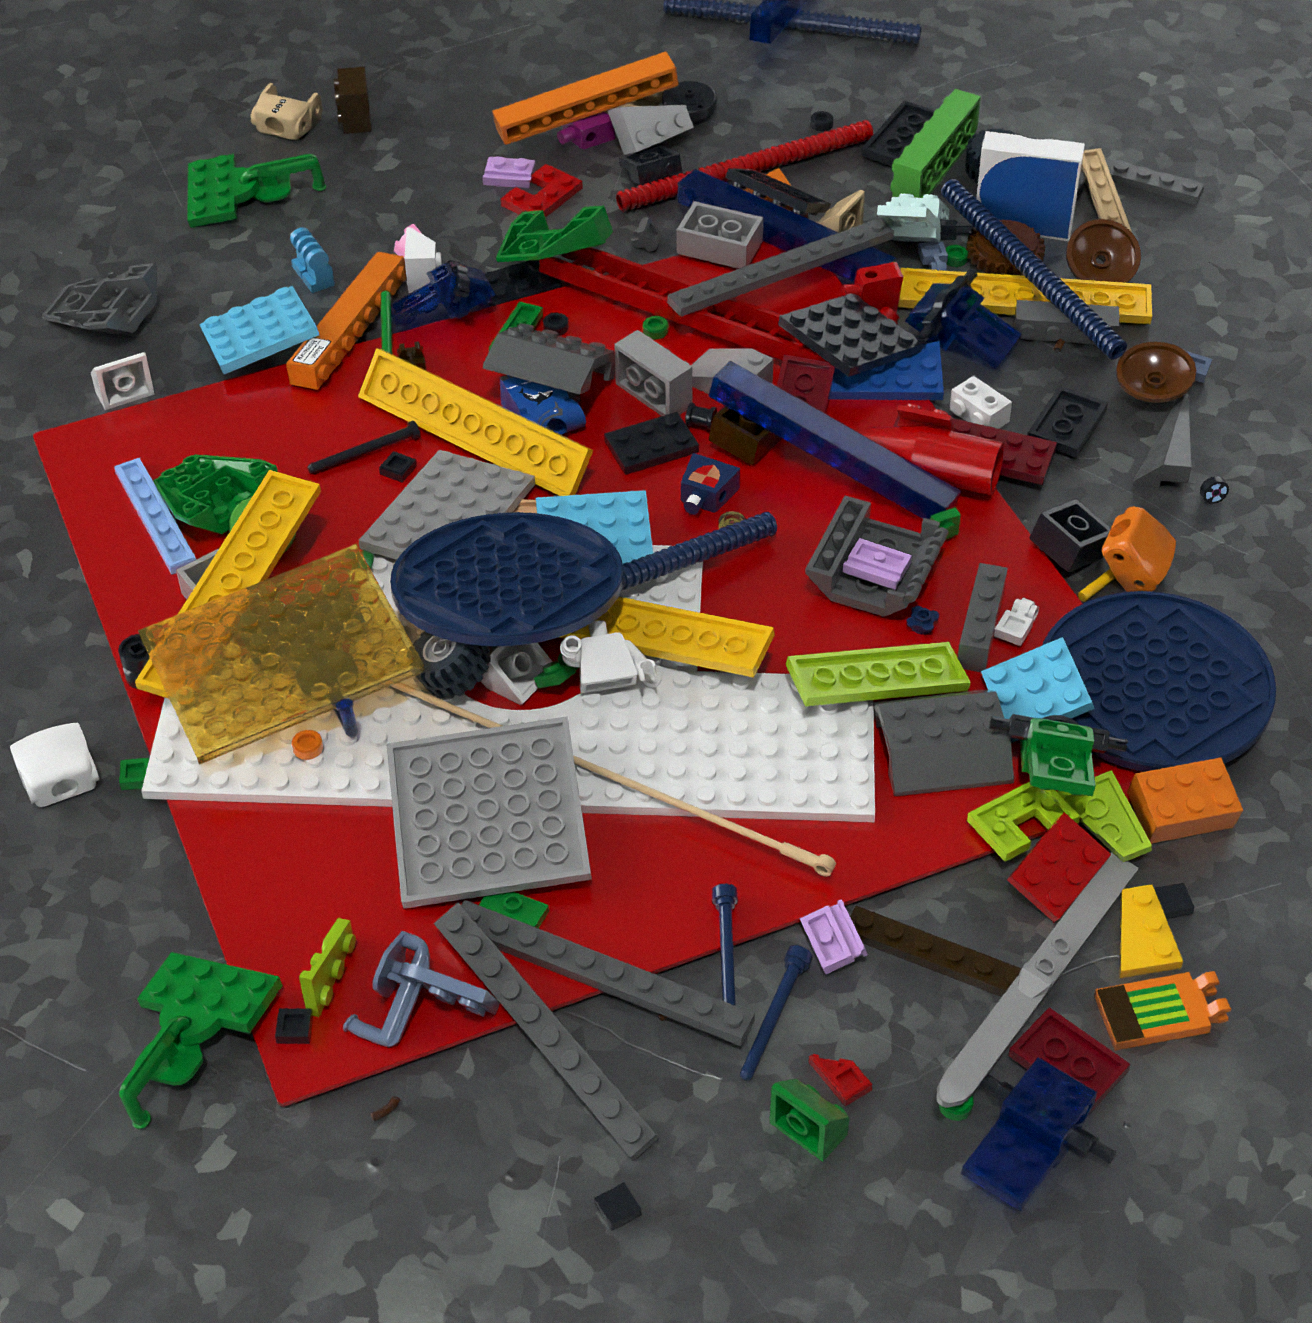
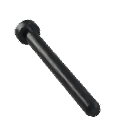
[307,420,421,474]

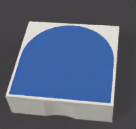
[973,131,1085,241]

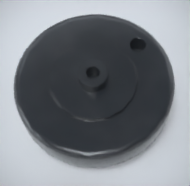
[662,81,717,121]

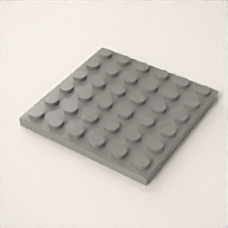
[386,716,592,909]

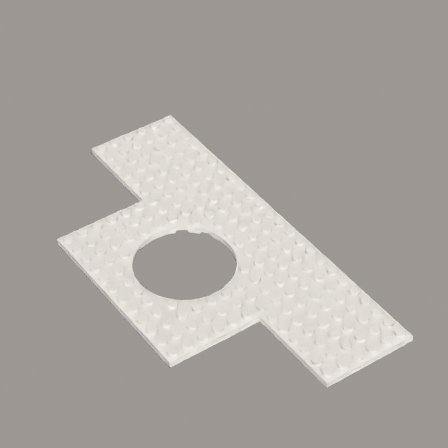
[142,545,875,822]

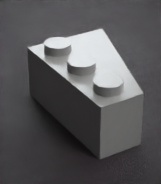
[607,105,693,155]

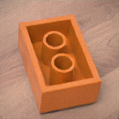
[1127,757,1243,844]

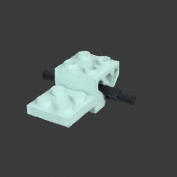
[864,194,973,243]

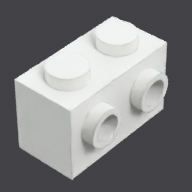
[950,376,1012,429]

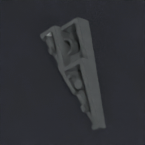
[1133,393,1191,488]

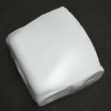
[10,723,99,807]

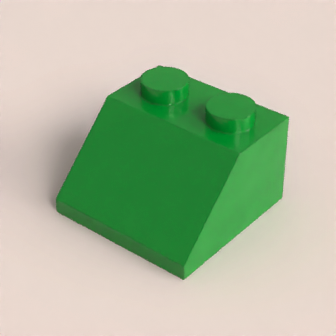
[770,1079,850,1162]

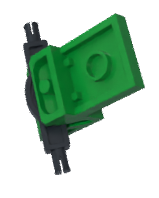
[989,714,1128,796]

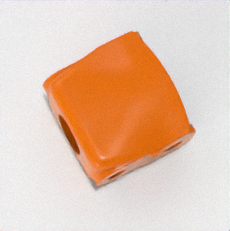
[1102,506,1176,592]

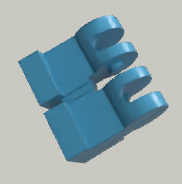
[290,227,335,293]

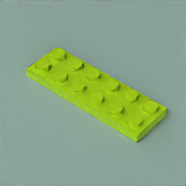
[786,642,971,706]

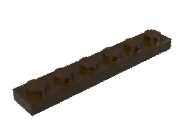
[850,906,1022,997]

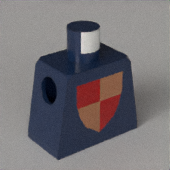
[681,453,740,514]

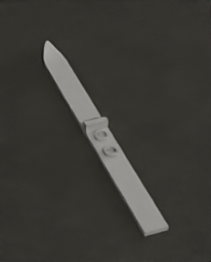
[937,852,1139,1108]

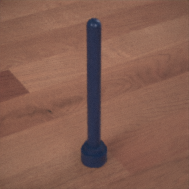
[712,884,738,1006]
[740,945,813,1081]

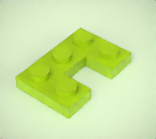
[967,782,1080,862]

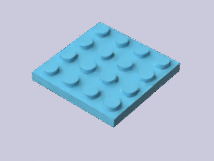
[199,286,320,374]
[536,490,653,564]

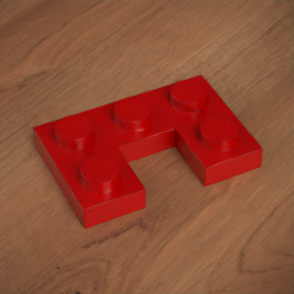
[500,164,583,218]

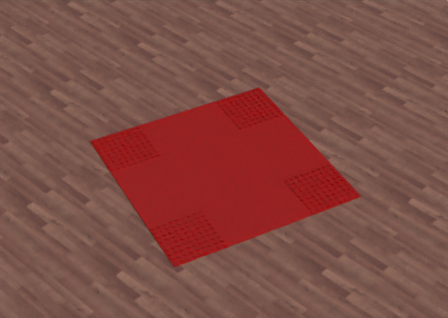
[33,224,1142,1107]

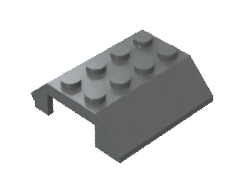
[483,323,615,394]
[805,496,949,617]
[873,690,1014,796]

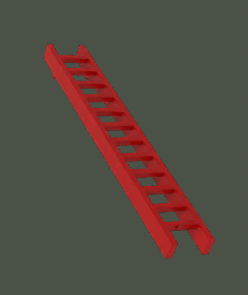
[539,247,828,362]

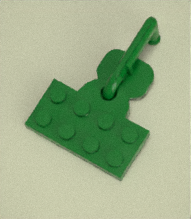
[187,154,326,228]
[119,952,283,1129]

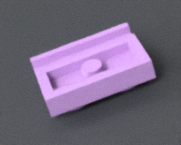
[483,156,535,188]
[843,538,912,590]
[800,899,868,974]

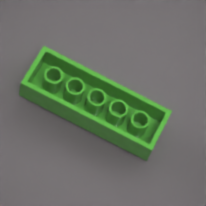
[890,89,981,198]

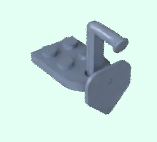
[343,931,500,1047]

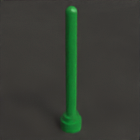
[381,291,392,354]

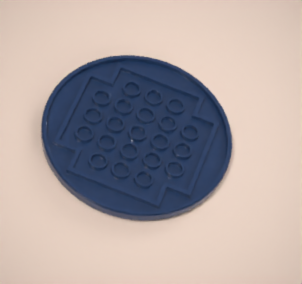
[390,512,624,646]
[1042,591,1276,772]

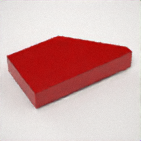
[809,1054,873,1106]

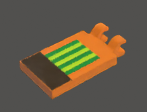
[1094,971,1231,1051]

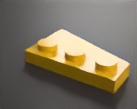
[1119,884,1183,979]

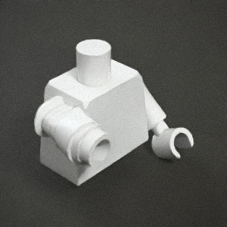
[560,621,657,694]

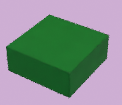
[119,758,150,791]

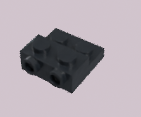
[619,145,683,186]

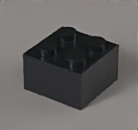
[1029,499,1111,572]

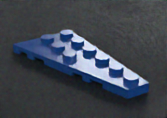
[829,341,944,400]

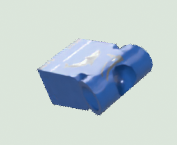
[500,375,586,435]

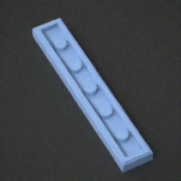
[114,458,197,575]

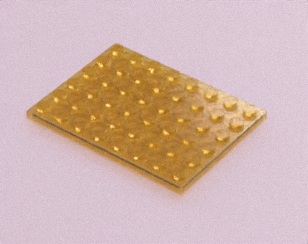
[138,544,425,765]

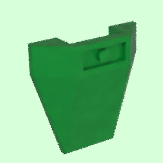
[153,454,278,534]

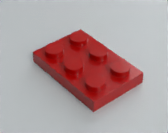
[1007,812,1111,922]

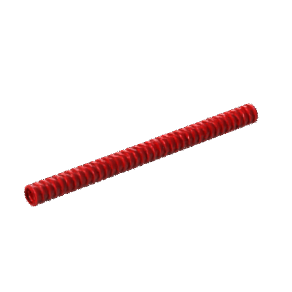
[616,120,873,212]

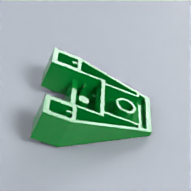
[496,205,613,262]

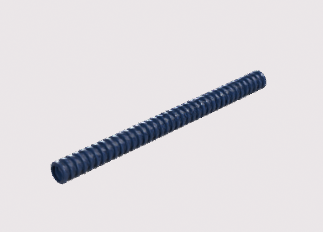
[663,0,921,44]
[941,179,1127,360]
[621,512,777,591]

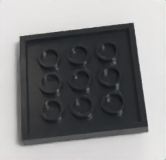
[778,294,923,377]

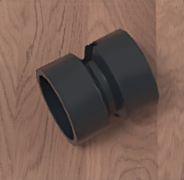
[118,634,157,689]

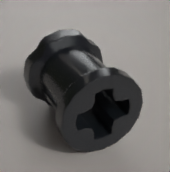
[685,403,717,431]

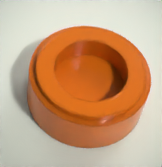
[292,730,323,760]

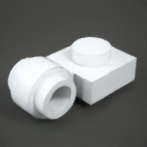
[994,598,1039,646]

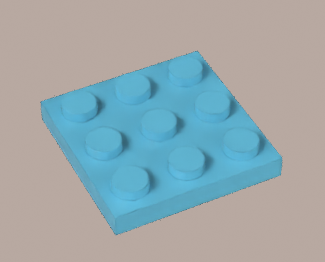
[981,637,1095,743]

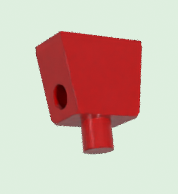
[841,262,904,313]

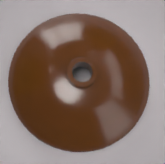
[1066,219,1141,283]
[1116,342,1196,403]

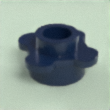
[906,606,939,634]

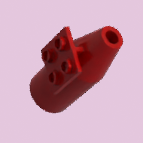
[862,404,1005,496]

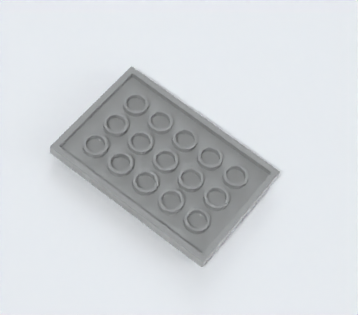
[359,450,535,560]

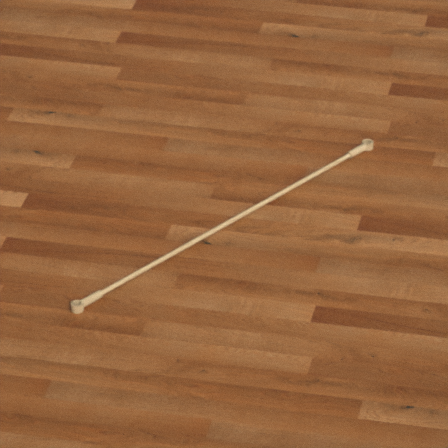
[265,623,836,877]

